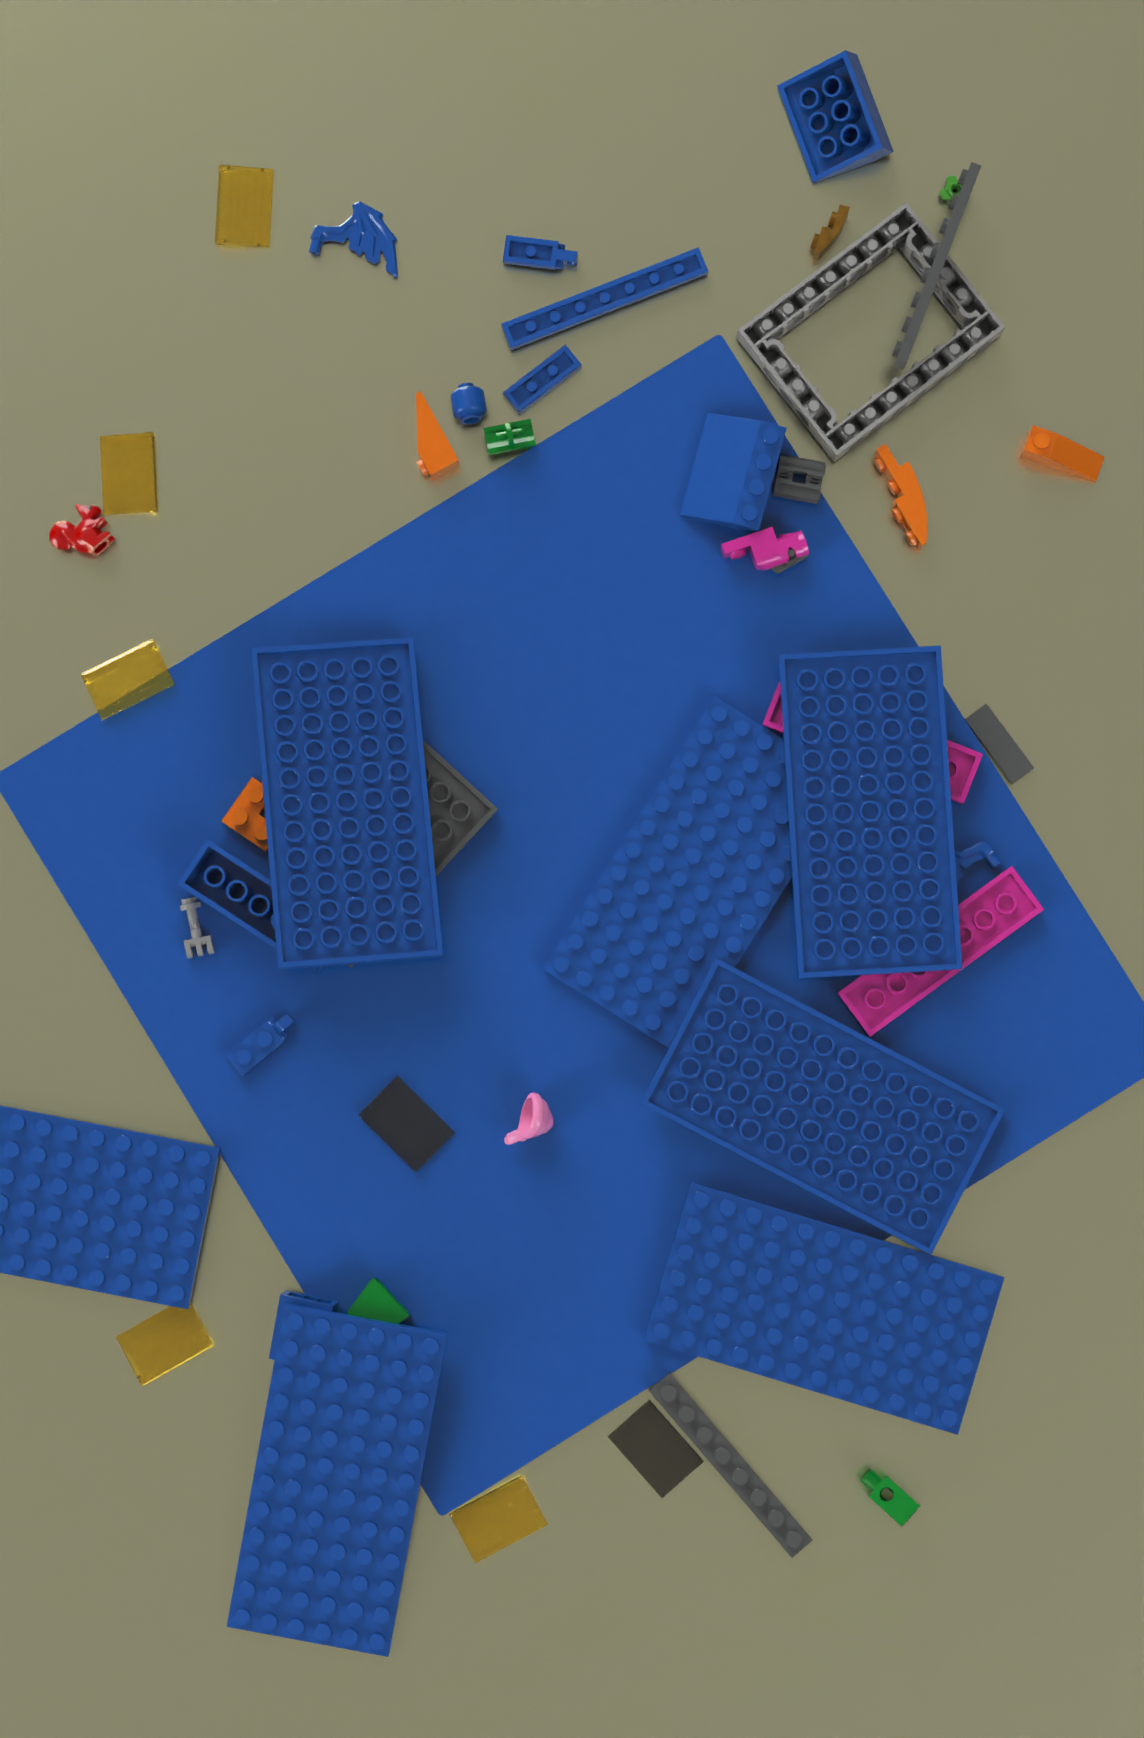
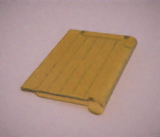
[215,165,273,247]
[100,432,157,515]
[81,638,175,720]
[116,1302,214,1386]
[449,1475,548,1563]

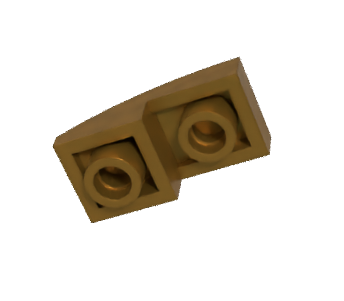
[810,204,850,260]

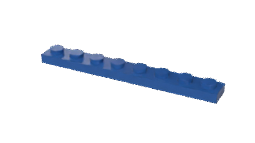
[501,247,708,350]

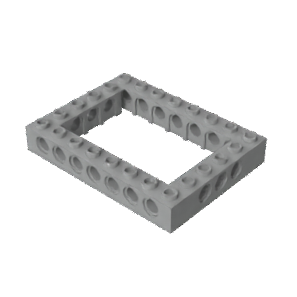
[736,202,1005,462]

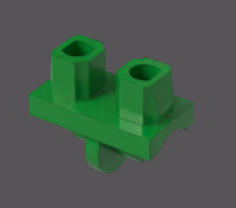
[483,419,536,455]

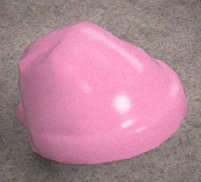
[504,1093,553,1145]

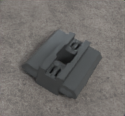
[772,454,826,504]

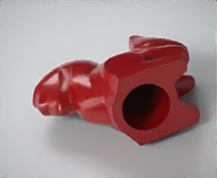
[49,504,115,556]

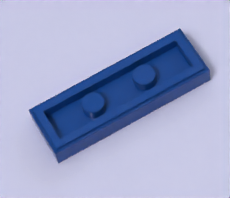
[503,344,582,415]

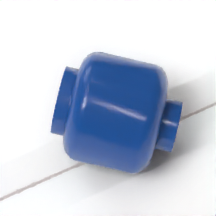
[450,383,487,425]

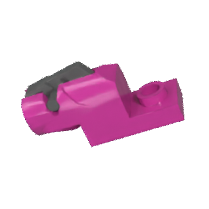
[720,527,809,574]

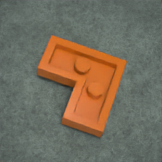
[222,777,268,852]

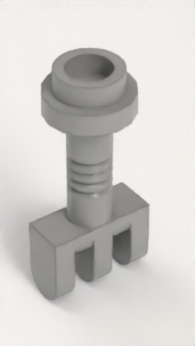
[180,897,214,959]

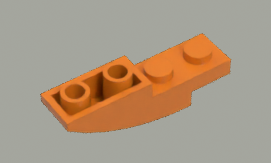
[873,444,927,550]

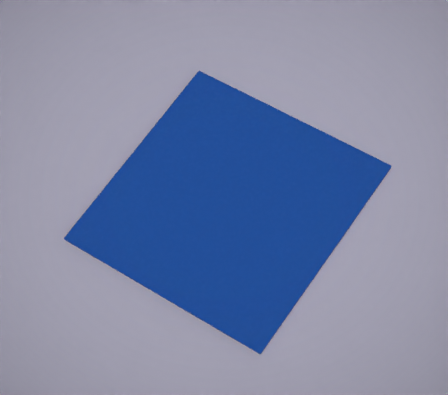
[0,335,1144,1516]

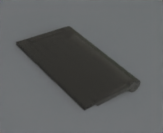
[358,1076,455,1172]
[608,1400,704,1498]

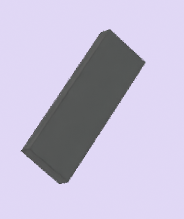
[965,703,1034,784]

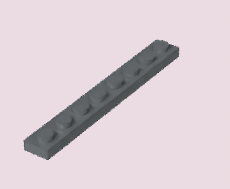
[892,162,981,370]
[649,1373,812,1558]

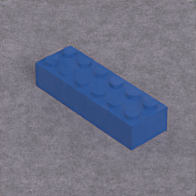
[177,839,323,975]

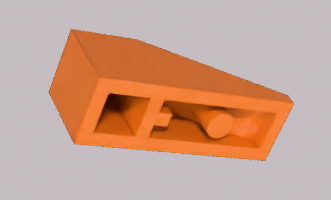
[416,391,460,480]
[1020,425,1104,482]

